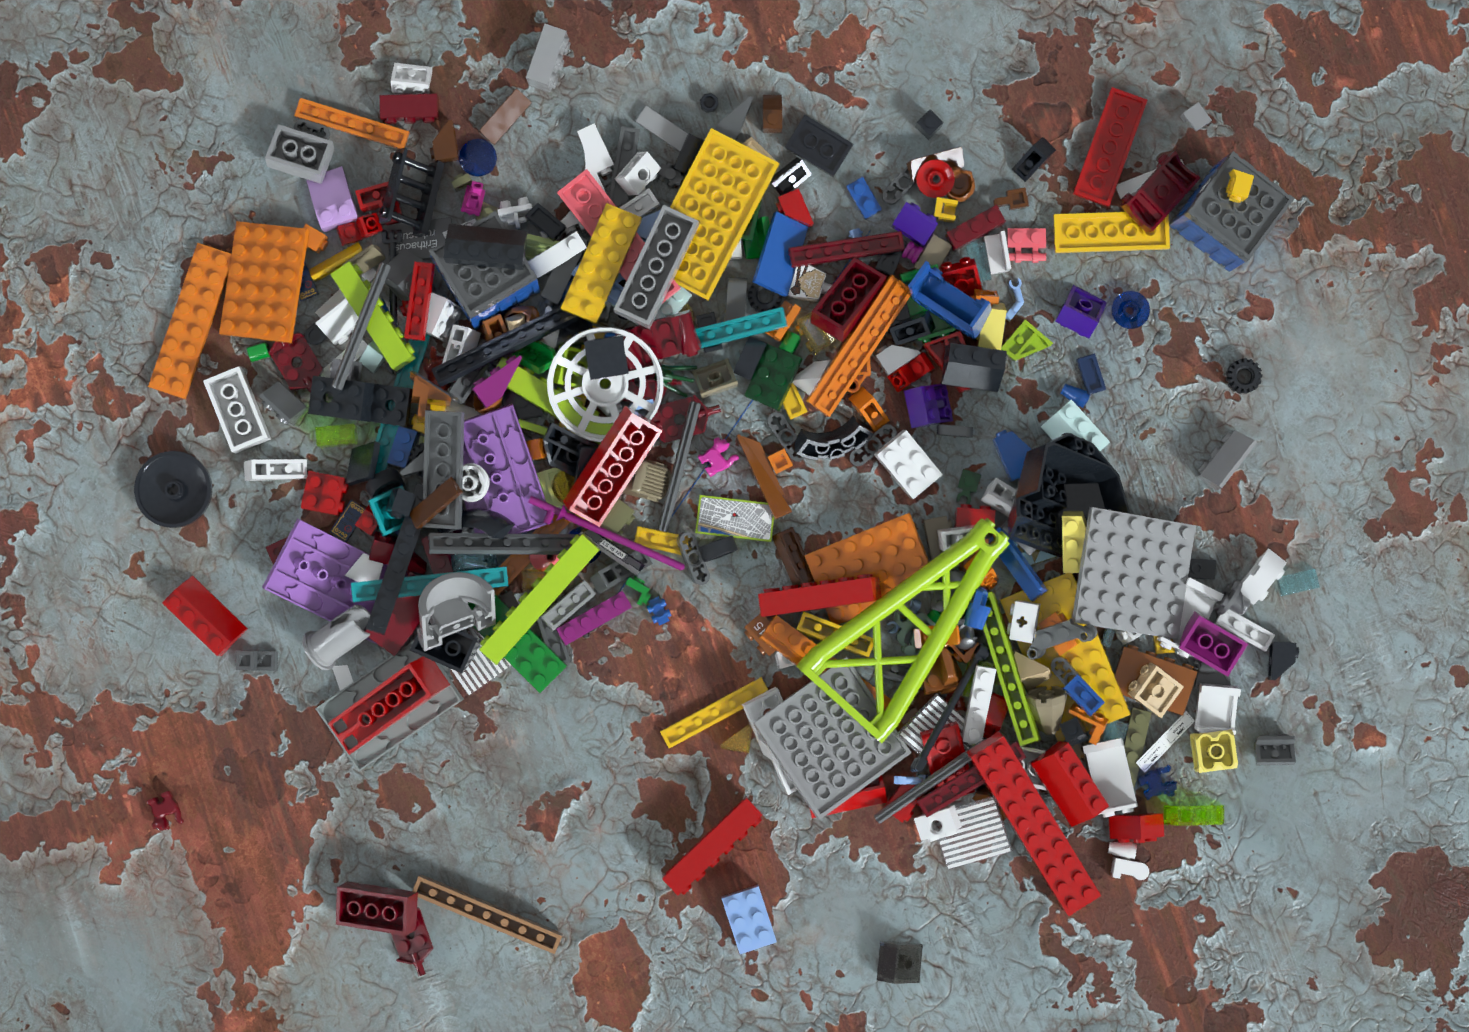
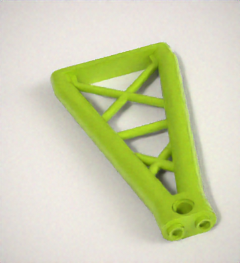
[796,518,1010,743]

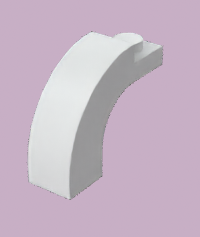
[528,231,587,278]

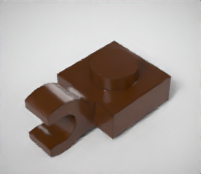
[993,187,1029,211]

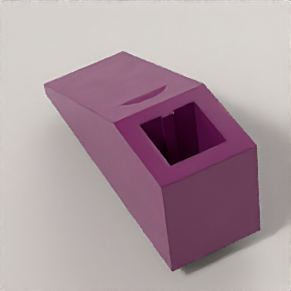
[472,355,522,409]

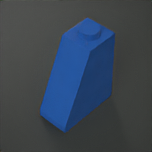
[993,430,1032,482]

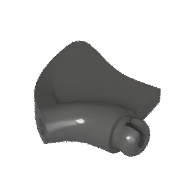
[1192,660,1231,688]

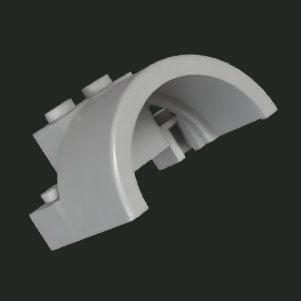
[417,572,496,651]

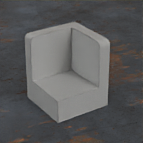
[1180,102,1212,131]

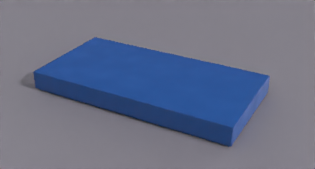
[752,211,808,297]

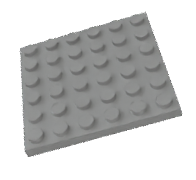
[1072,507,1196,640]
[753,657,911,820]

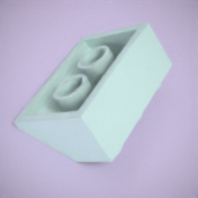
[1041,400,1110,451]

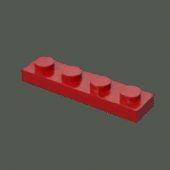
[404,261,435,341]

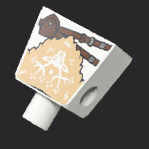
[788,265,832,302]

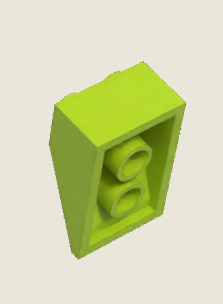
[553,346,611,388]

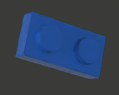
[846,177,882,220]
[1063,674,1105,716]

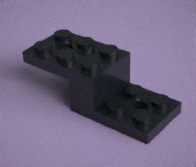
[308,376,413,427]

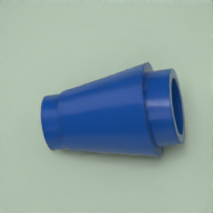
[1060,384,1090,408]

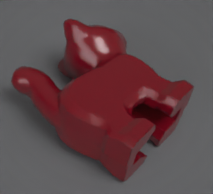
[146,791,184,831]

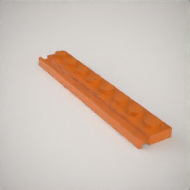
[806,275,911,417]
[759,615,891,711]

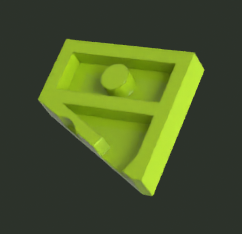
[1001,320,1053,361]

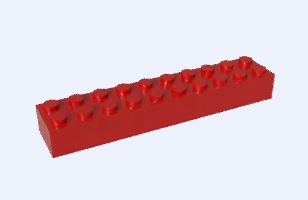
[966,731,1101,917]

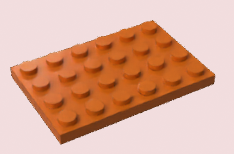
[219,221,309,343]
[804,513,937,624]

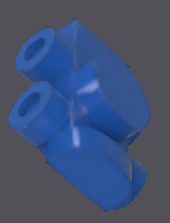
[646,596,672,626]

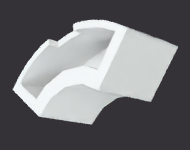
[1240,548,1287,605]

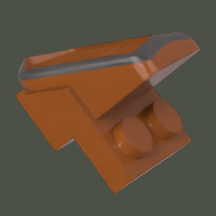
[410,371,451,423]

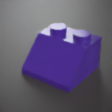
[1055,285,1107,339]

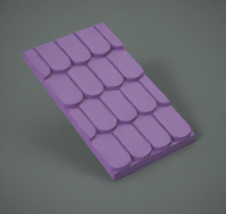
[463,403,553,534]
[262,518,388,644]

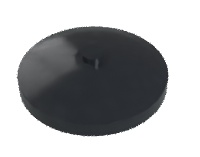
[134,451,212,528]

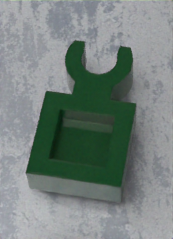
[956,469,981,504]

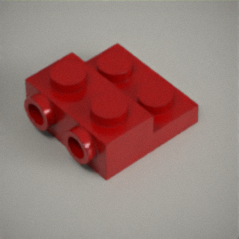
[939,257,983,296]
[301,471,349,516]

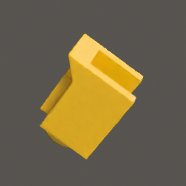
[1226,169,1254,203]
[934,197,958,223]

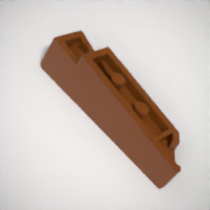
[736,434,792,520]

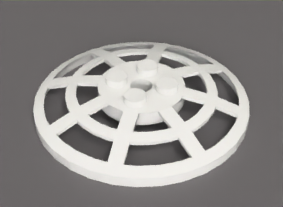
[547,327,663,442]

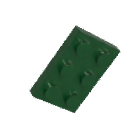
[744,344,803,411]

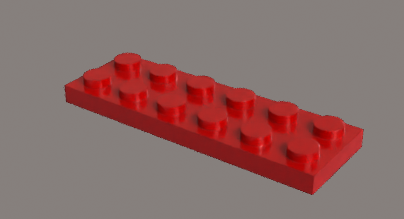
[1073,87,1148,207]

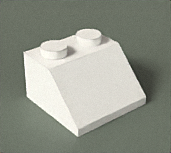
[316,299,358,345]

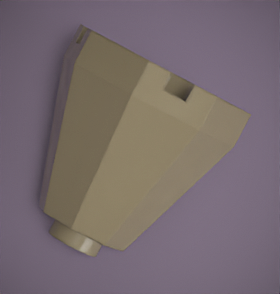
[1026,686,1067,735]

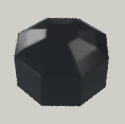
[700,93,718,113]

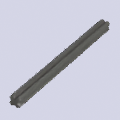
[332,262,391,390]
[658,401,701,532]
[874,739,984,823]

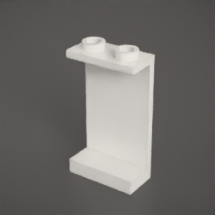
[1157,577,1224,658]
[1083,738,1138,818]

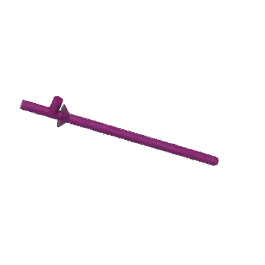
[528,496,685,570]

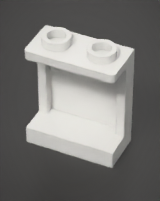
[1194,683,1241,735]

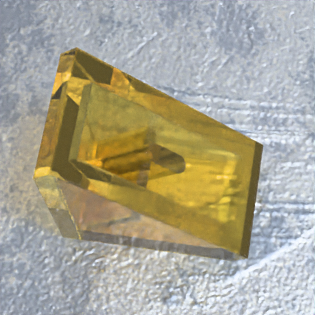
[720,723,753,753]

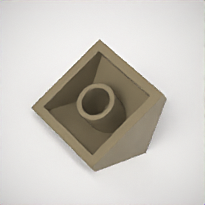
[692,358,738,399]

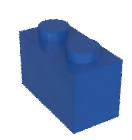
[387,426,420,469]

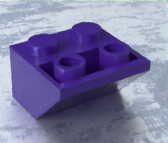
[891,202,938,247]
[904,384,953,428]

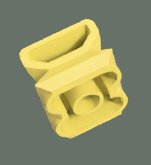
[1190,729,1238,773]

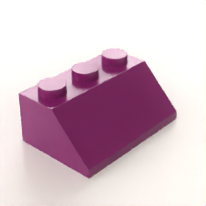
[1178,611,1248,677]

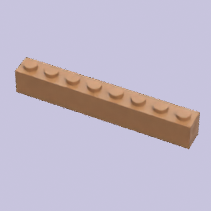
[412,874,563,954]

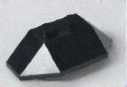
[542,422,599,477]

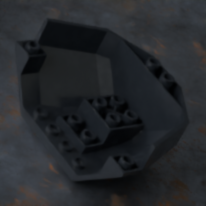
[1008,433,1131,557]

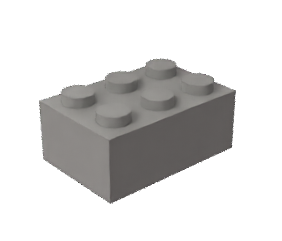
[526,24,571,93]
[265,124,334,184]

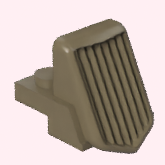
[622,459,671,502]

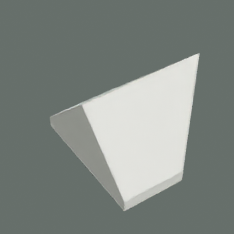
[792,360,832,395]

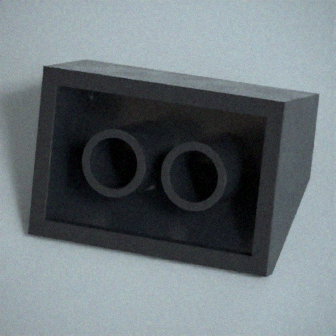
[941,343,1007,392]
[410,621,482,674]

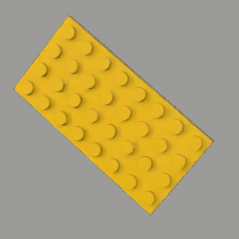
[670,128,779,301]
[1000,573,1131,742]

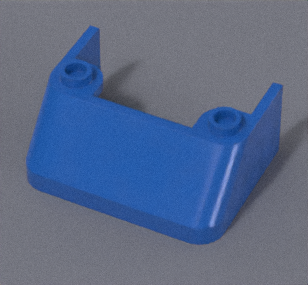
[908,261,992,340]

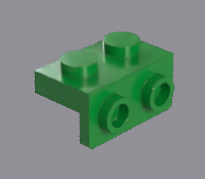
[513,340,556,374]
[625,576,652,606]

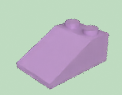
[306,166,359,233]

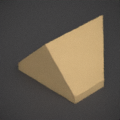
[1014,652,1052,692]

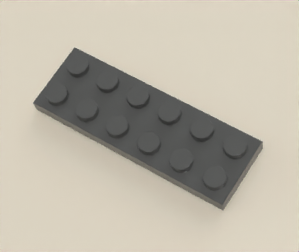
[423,410,464,529]

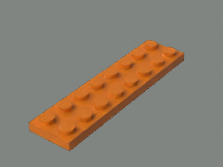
[148,243,231,399]

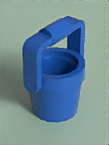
[964,587,991,630]

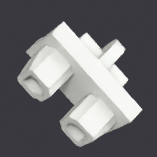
[497,197,532,229]

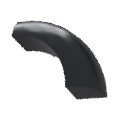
[794,416,874,460]
[437,508,515,539]

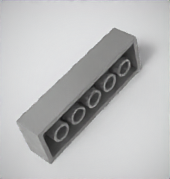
[614,205,699,329]

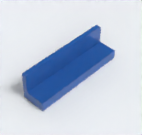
[989,527,1048,602]

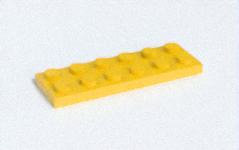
[561,203,642,324]
[1053,212,1170,253]

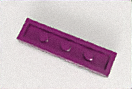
[556,591,632,646]

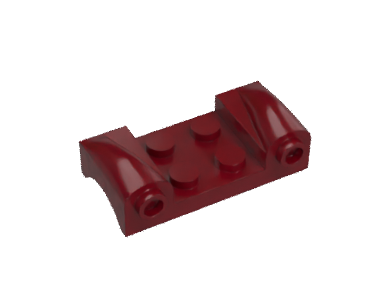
[1120,151,1200,233]
[615,310,702,371]

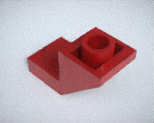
[336,212,383,246]
[888,352,934,392]
[983,693,1008,738]

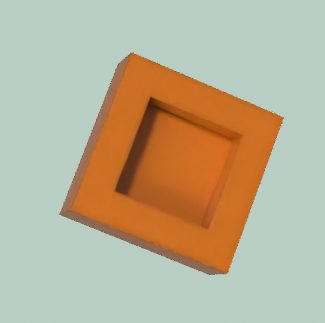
[767,449,793,474]

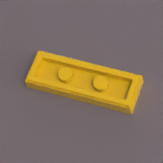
[634,526,691,557]

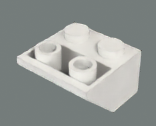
[426,292,461,343]

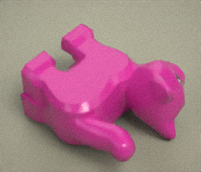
[697,437,739,477]

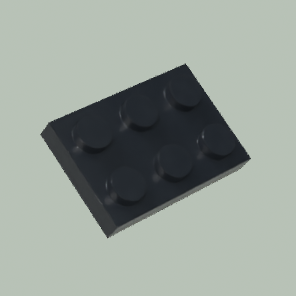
[785,115,853,178]

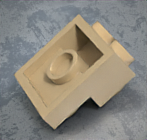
[1128,663,1184,718]

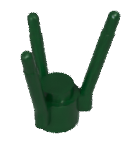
[654,364,698,398]

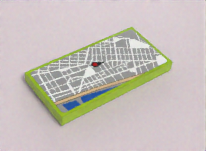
[695,495,774,542]

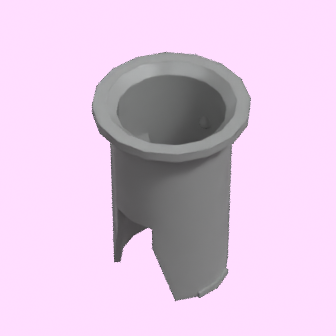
[302,605,370,670]

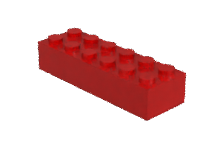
[563,406,663,527]
[758,574,882,617]
[662,796,763,896]

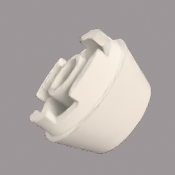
[462,463,490,502]

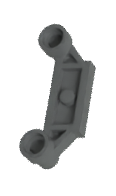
[1027,619,1097,659]

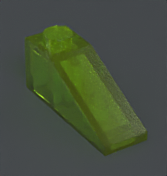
[1164,805,1224,826]

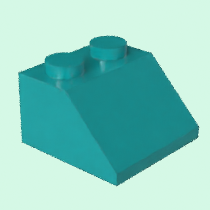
[368,485,405,536]

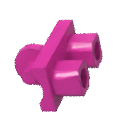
[461,181,486,216]

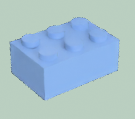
[722,885,777,954]

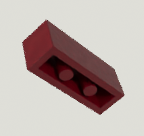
[379,94,439,124]
[945,204,1006,252]

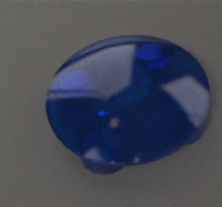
[459,139,497,177]

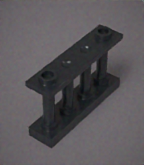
[379,148,445,237]

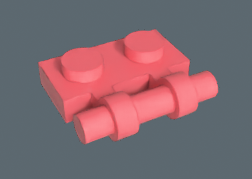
[1007,228,1046,263]

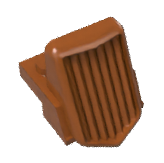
[922,648,963,695]

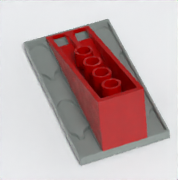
[315,641,464,772]

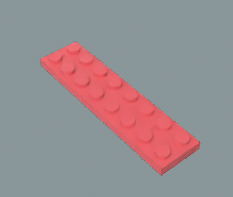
[557,169,681,303]

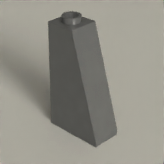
[541,232,589,307]

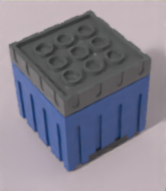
[1169,151,1295,272]
[429,210,540,331]

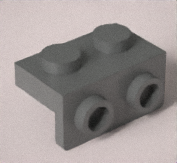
[1254,734,1296,766]

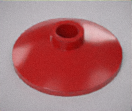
[916,160,955,198]

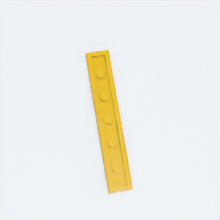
[660,677,768,748]

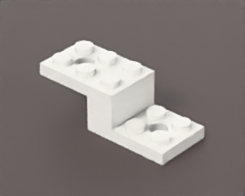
[742,687,797,795]

